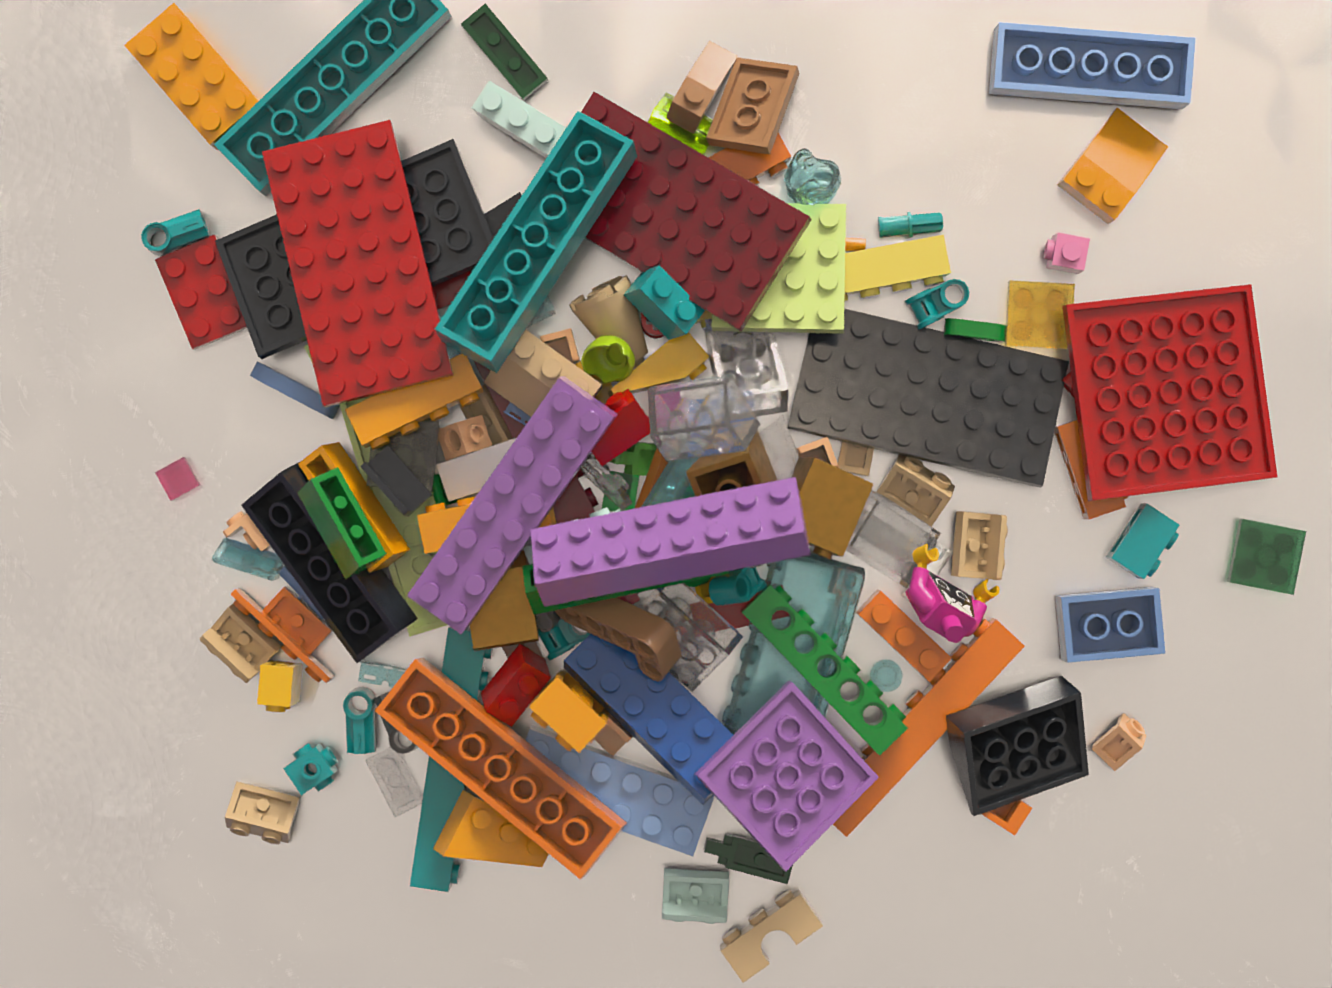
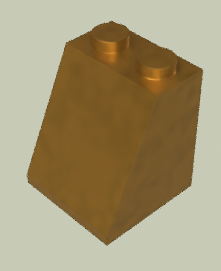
[686,424,777,496]
[792,457,874,560]

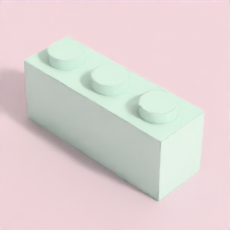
[471,81,566,158]

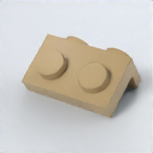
[951,511,1008,580]
[200,604,281,683]

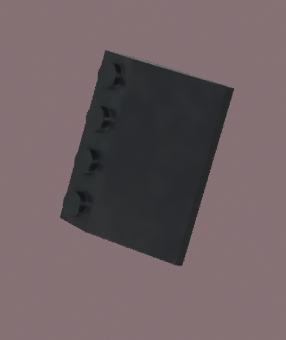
[946,676,1089,816]

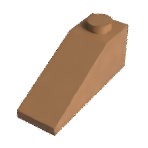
[665,40,737,134]

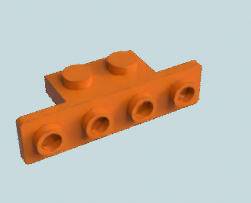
[231,586,334,683]

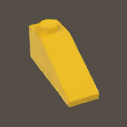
[608,332,710,397]

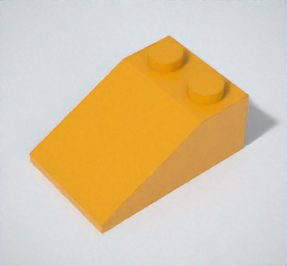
[1057,107,1168,224]

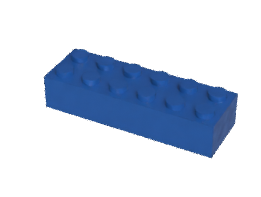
[564,634,733,805]

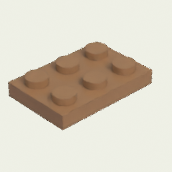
[706,57,800,155]

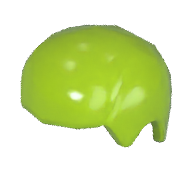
[581,335,635,384]

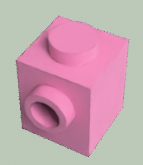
[1044,233,1090,274]

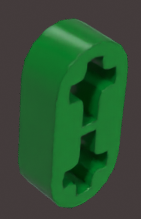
[943,318,1006,342]

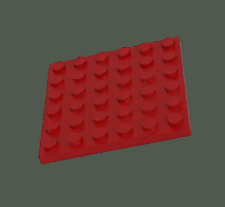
[1062,284,1278,501]

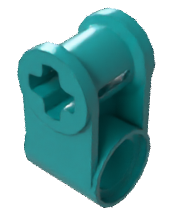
[904,279,970,330]
[709,565,767,606]
[538,619,590,661]

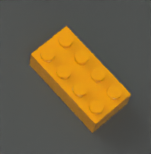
[124,3,259,150]
[529,667,609,753]

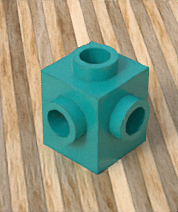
[283,743,338,795]

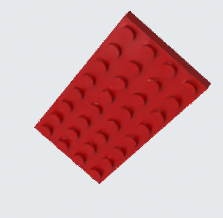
[262,120,453,407]

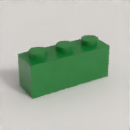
[298,467,387,579]

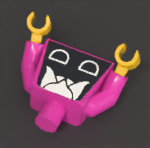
[905,544,999,643]

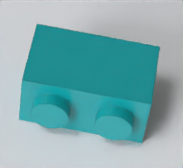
[624,265,705,340]
[1106,503,1180,579]

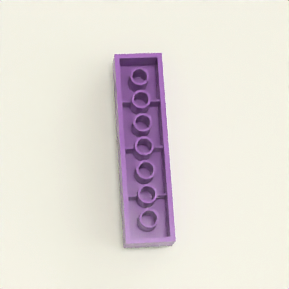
[407,376,618,634]
[530,477,810,607]

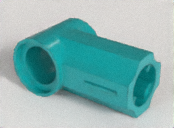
[141,209,210,256]
[343,686,376,754]

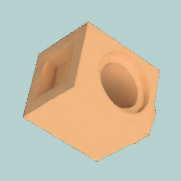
[436,415,492,461]

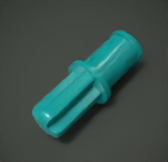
[878,212,944,238]

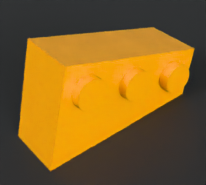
[433,790,549,867]

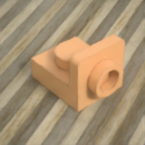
[223,511,271,552]
[1092,713,1146,771]

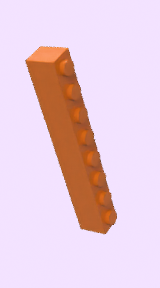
[833,618,1025,837]

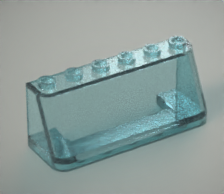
[722,553,865,735]

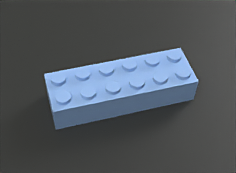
[989,22,1196,109]
[526,726,714,856]

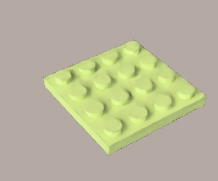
[712,203,846,334]

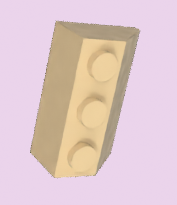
[484,329,602,417]

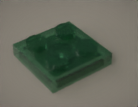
[1227,518,1306,595]

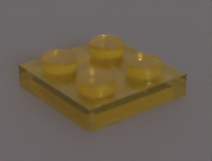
[1005,280,1075,349]

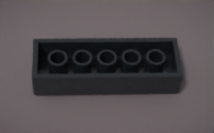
[241,461,418,663]

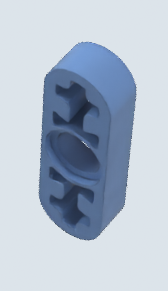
[250,361,340,419]

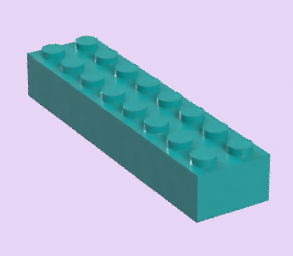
[214,0,452,196]
[435,111,637,373]

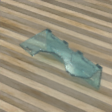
[358,659,408,688]

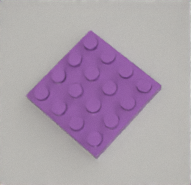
[694,681,879,871]

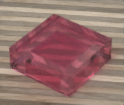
[155,457,201,501]

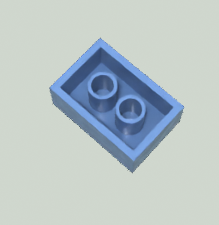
[1055,587,1166,663]

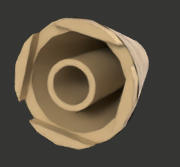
[569,275,648,368]

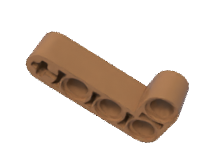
[555,598,681,682]

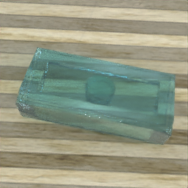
[212,538,283,581]

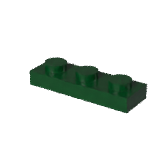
[461,3,548,101]

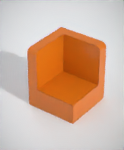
[982,800,1032,835]

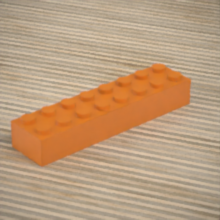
[375,657,627,880]

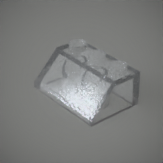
[648,374,760,462]

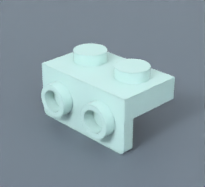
[662,868,729,924]

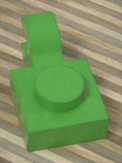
[610,442,658,476]

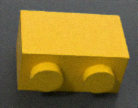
[257,660,303,712]

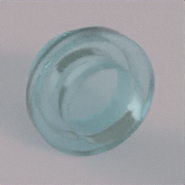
[870,659,903,692]

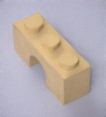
[720,889,823,983]

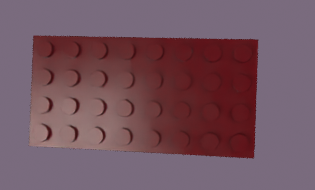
[581,92,812,332]

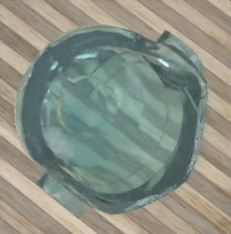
[784,148,841,206]

